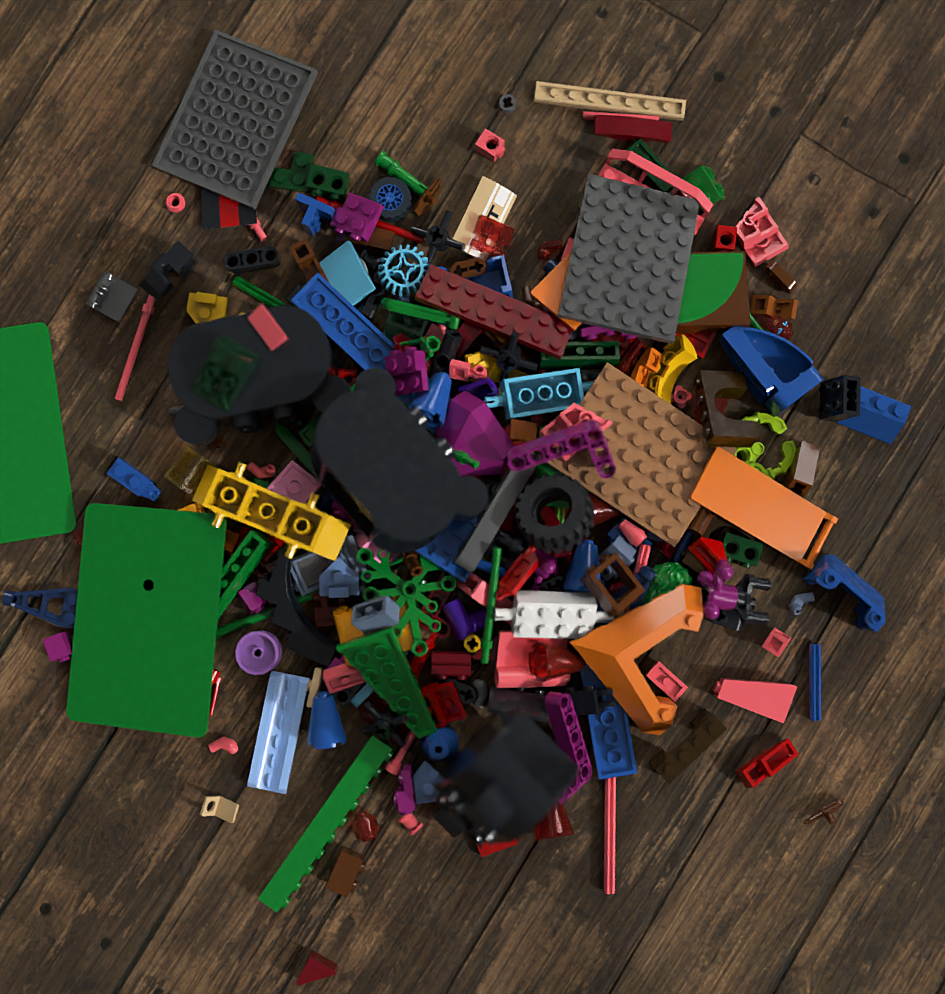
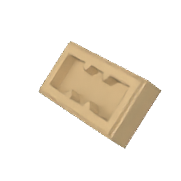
[306,666,325,708]

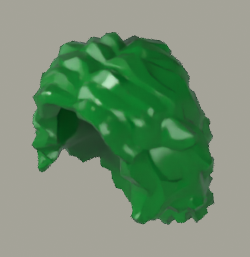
[642,562,693,606]

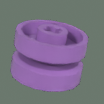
[235,630,283,675]

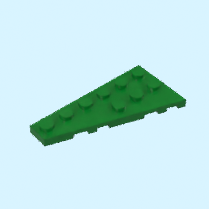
[336,626,437,739]

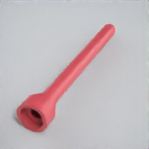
[384,730,416,776]

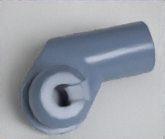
[789,592,815,615]

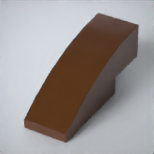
[336,227,395,253]

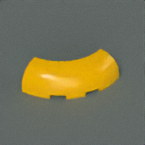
[646,334,698,404]

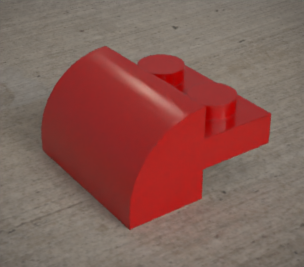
[420,681,467,729]

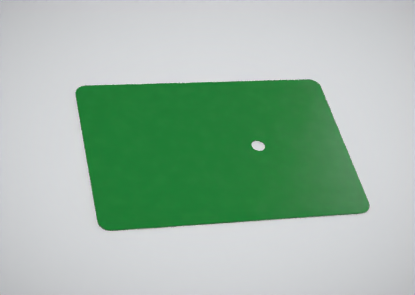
[0,322,76,544]
[66,503,226,738]

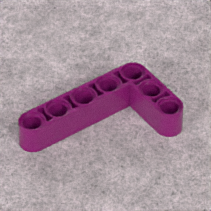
[507,420,616,479]
[545,692,592,803]

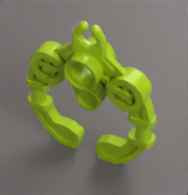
[734,411,796,479]

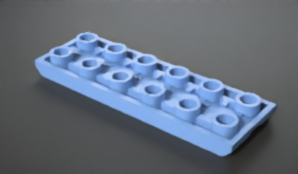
[248,671,310,794]

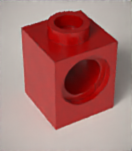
[712,225,737,252]

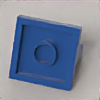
[295,192,336,237]

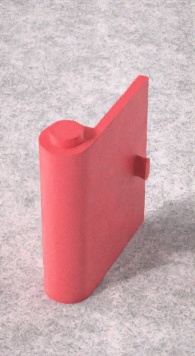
[494,630,570,688]

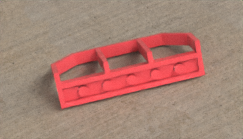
[598,148,713,236]

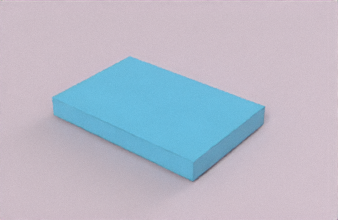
[319,241,376,306]

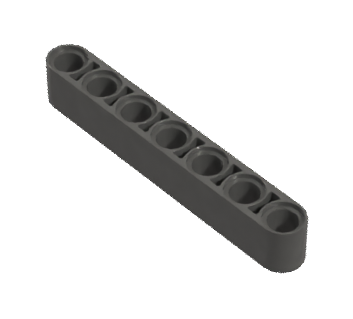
[454,452,537,573]

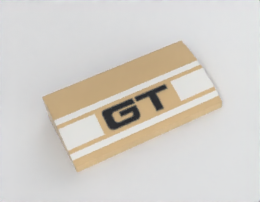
[450,176,517,262]

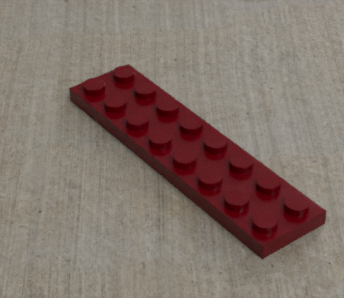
[415,264,572,360]

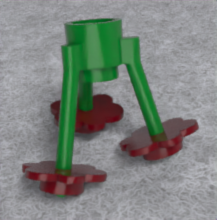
[393,333,440,373]

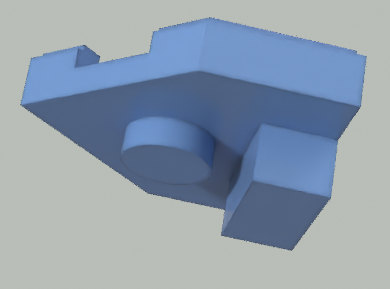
[319,556,359,598]
[413,760,440,804]

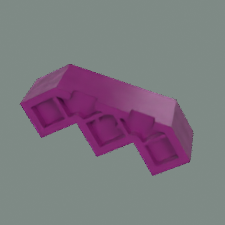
[435,391,515,476]

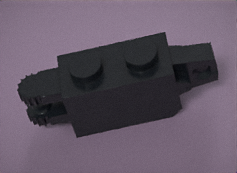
[559,684,615,715]

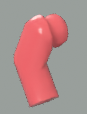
[246,462,275,480]
[208,737,238,754]

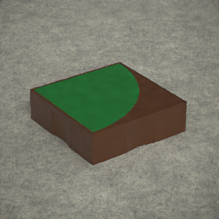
[676,251,750,334]

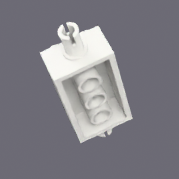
[494,590,614,639]

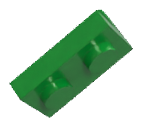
[683,166,725,211]

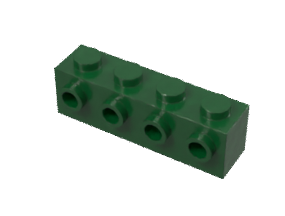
[538,341,620,369]

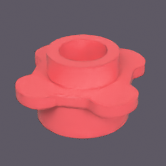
[671,386,692,408]

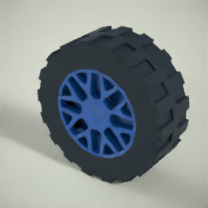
[369,177,412,222]

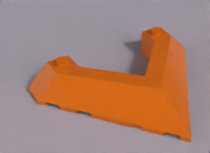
[570,584,704,735]

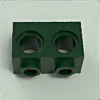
[306,164,351,201]
[720,532,764,569]

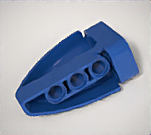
[720,326,824,417]

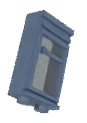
[291,531,368,596]

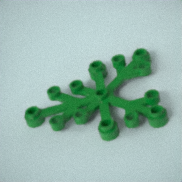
[356,548,457,657]

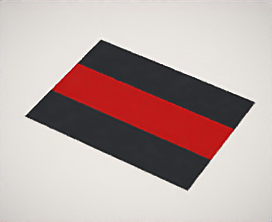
[201,188,257,229]

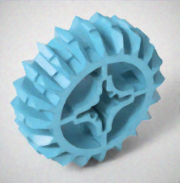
[378,244,430,297]

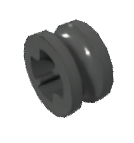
[499,94,516,113]

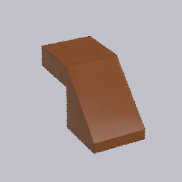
[750,295,798,320]
[511,419,539,443]

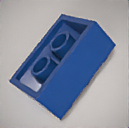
[836,386,911,444]

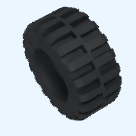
[515,473,595,554]

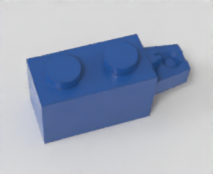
[107,458,163,502]

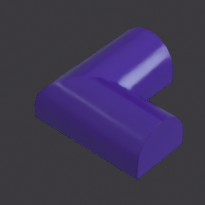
[441,597,486,641]

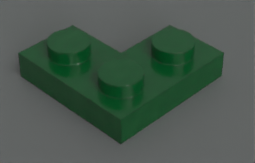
[269,152,314,193]

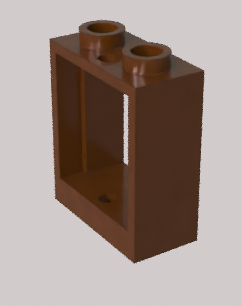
[581,552,645,617]

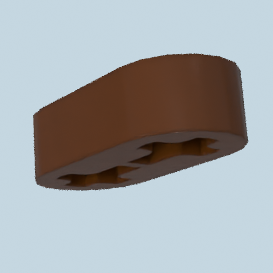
[450,257,486,278]
[764,261,797,294]

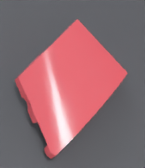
[735,197,789,267]
[539,403,612,463]

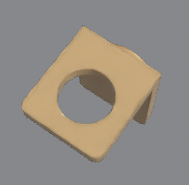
[200,796,239,823]

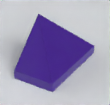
[458,377,500,400]

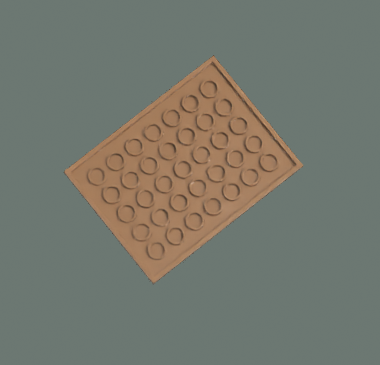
[545,362,737,547]

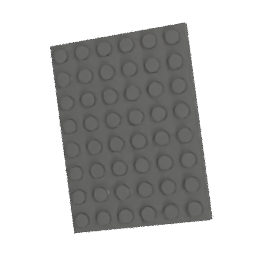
[152,30,318,210]
[557,174,699,344]

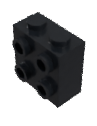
[819,375,861,422]

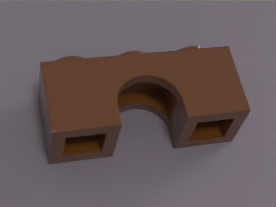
[289,239,329,283]

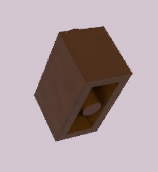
[326,847,366,897]

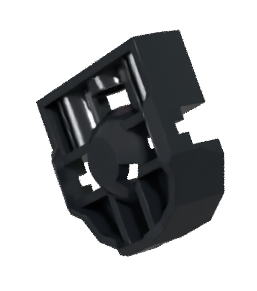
[139,241,198,300]

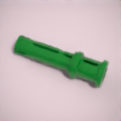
[374,151,428,197]

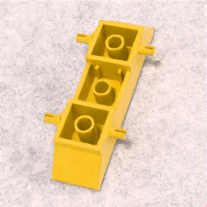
[192,462,351,561]

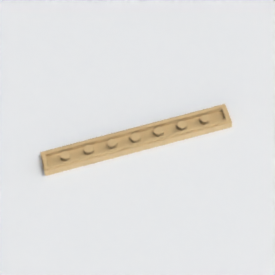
[534,81,686,121]

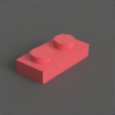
[645,661,688,702]

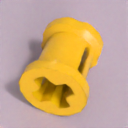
[464,634,481,653]

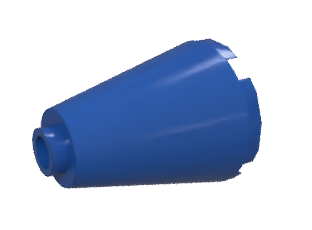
[408,372,452,428]
[563,540,601,593]
[307,691,346,749]
[420,724,459,762]

